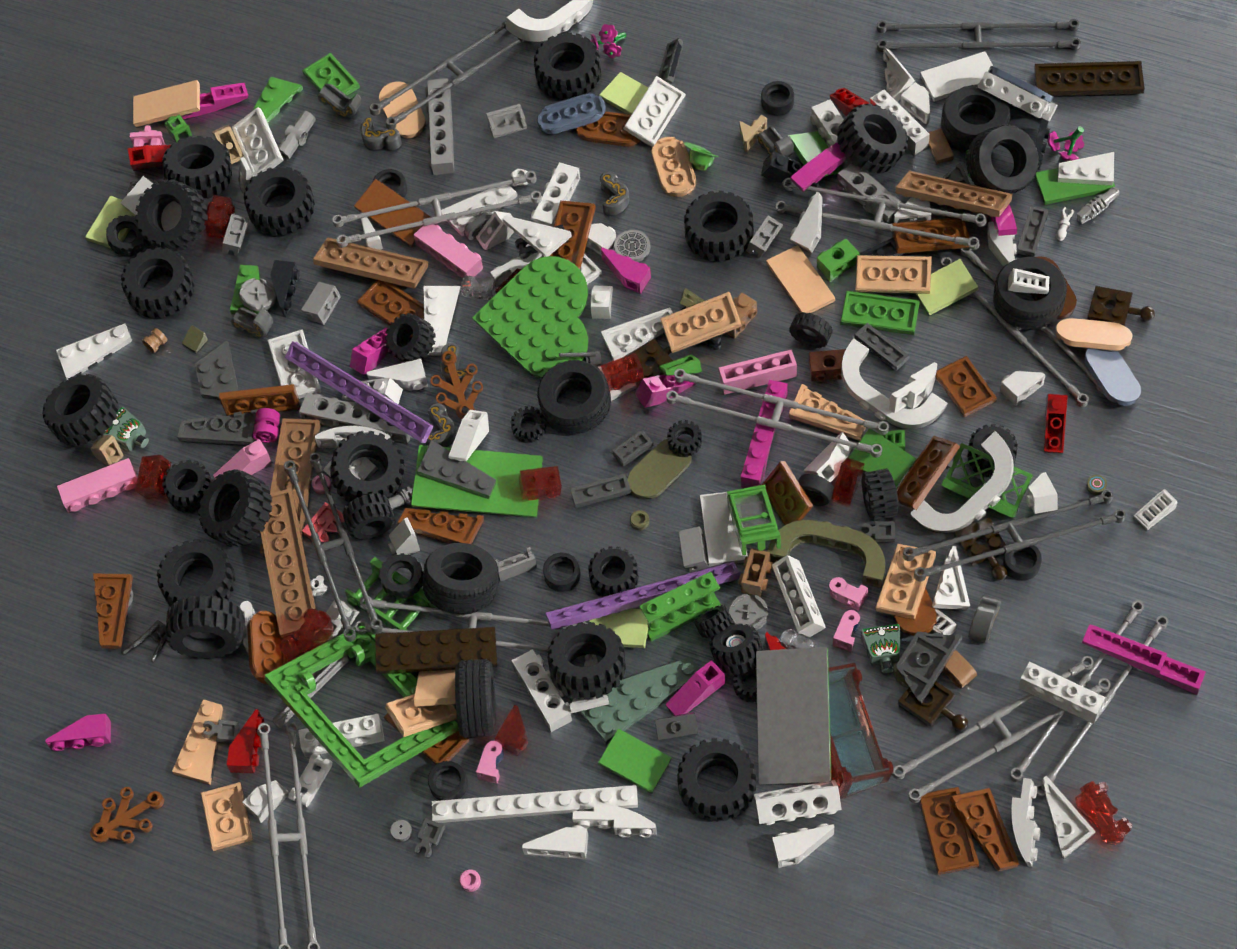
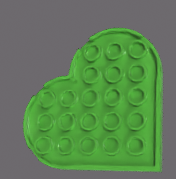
[472,256,588,379]

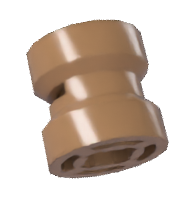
[142,328,168,353]

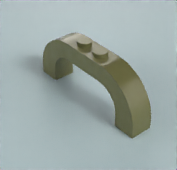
[767,520,885,588]

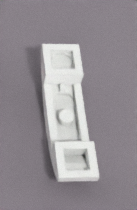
[315,426,391,448]

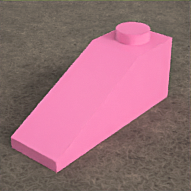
[213,439,272,479]

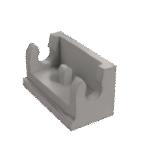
[487,104,527,138]
[223,214,249,256]
[746,216,783,258]
[301,282,341,325]
[679,526,709,572]
[495,547,537,581]

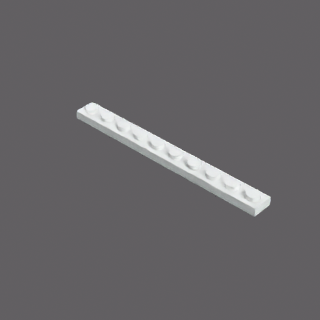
[432,785,638,823]

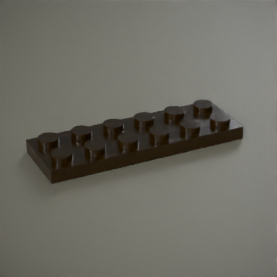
[1034,61,1145,96]
[375,627,497,674]

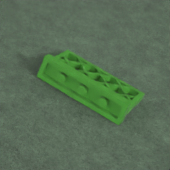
[941,443,1033,518]

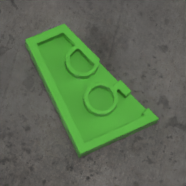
[252,77,303,123]

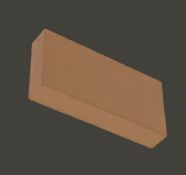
[928,128,954,164]

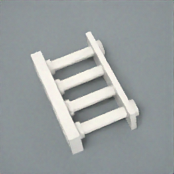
[978,71,1058,121]

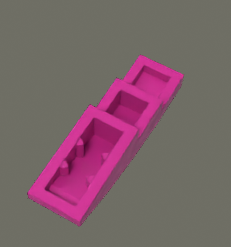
[181,83,248,119]
[790,142,846,192]
[991,204,1017,236]

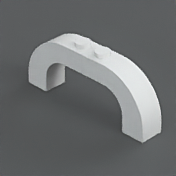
[506,0,593,42]
[841,338,948,429]
[910,431,1014,533]

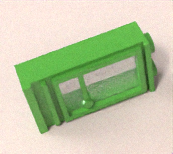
[727,485,781,556]

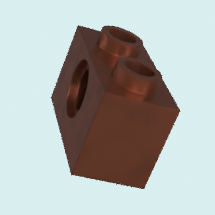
[809,349,846,382]

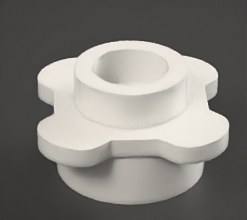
[511,169,528,186]
[310,575,327,596]

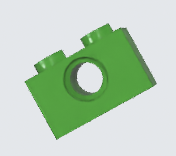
[817,238,860,282]

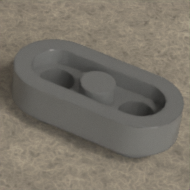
[464,211,493,240]

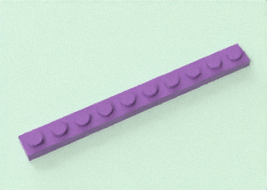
[285,341,433,443]
[546,561,740,630]

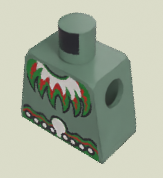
[101,407,149,452]
[861,624,900,673]

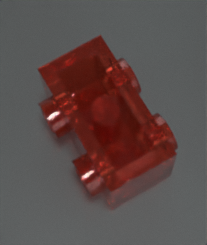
[204,195,235,239]
[601,353,644,391]
[135,455,172,499]
[519,466,562,500]

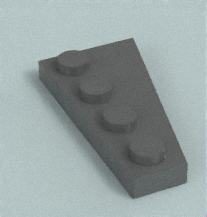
[177,409,257,445]
[417,440,496,499]

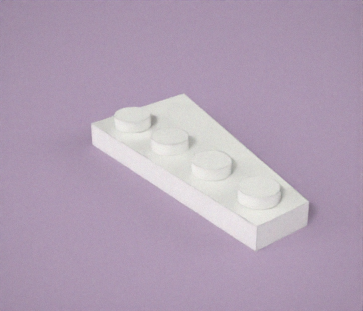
[441,185,517,236]
[424,286,460,356]
[601,307,673,362]

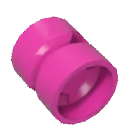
[253,408,280,443]

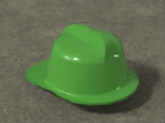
[684,142,719,171]

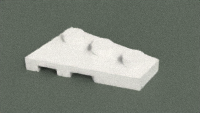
[1058,152,1114,186]

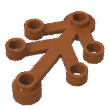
[430,351,483,419]
[90,787,164,844]

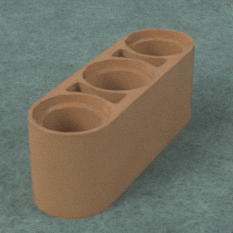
[942,649,977,689]

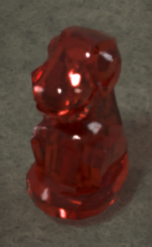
[280,608,334,662]
[1075,781,1132,845]

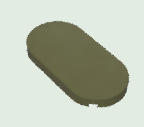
[628,438,692,499]

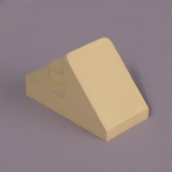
[739,115,767,152]

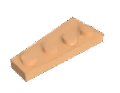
[789,384,866,441]
[172,700,223,785]

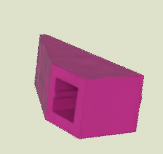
[601,247,651,294]
[349,327,388,375]
[635,374,696,408]
[665,660,725,716]
[45,714,111,751]

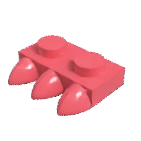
[302,502,345,542]

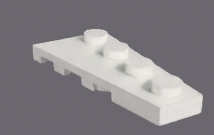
[56,324,132,380]

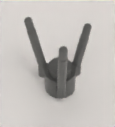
[559,350,602,368]
[122,620,166,662]

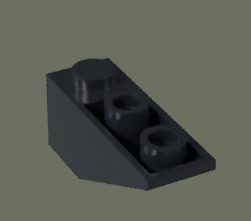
[761,151,819,187]
[270,260,300,317]

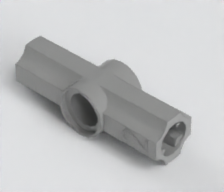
[278,111,316,160]

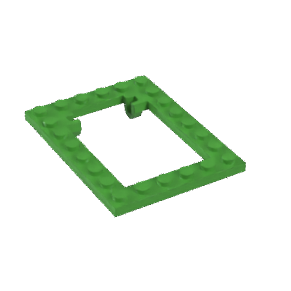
[265,626,459,788]

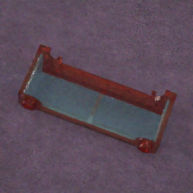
[828,663,894,799]

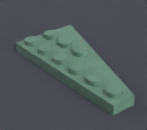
[570,657,700,744]

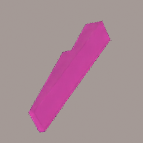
[1082,624,1206,695]

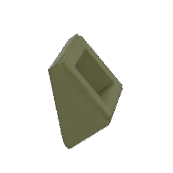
[182,325,208,353]

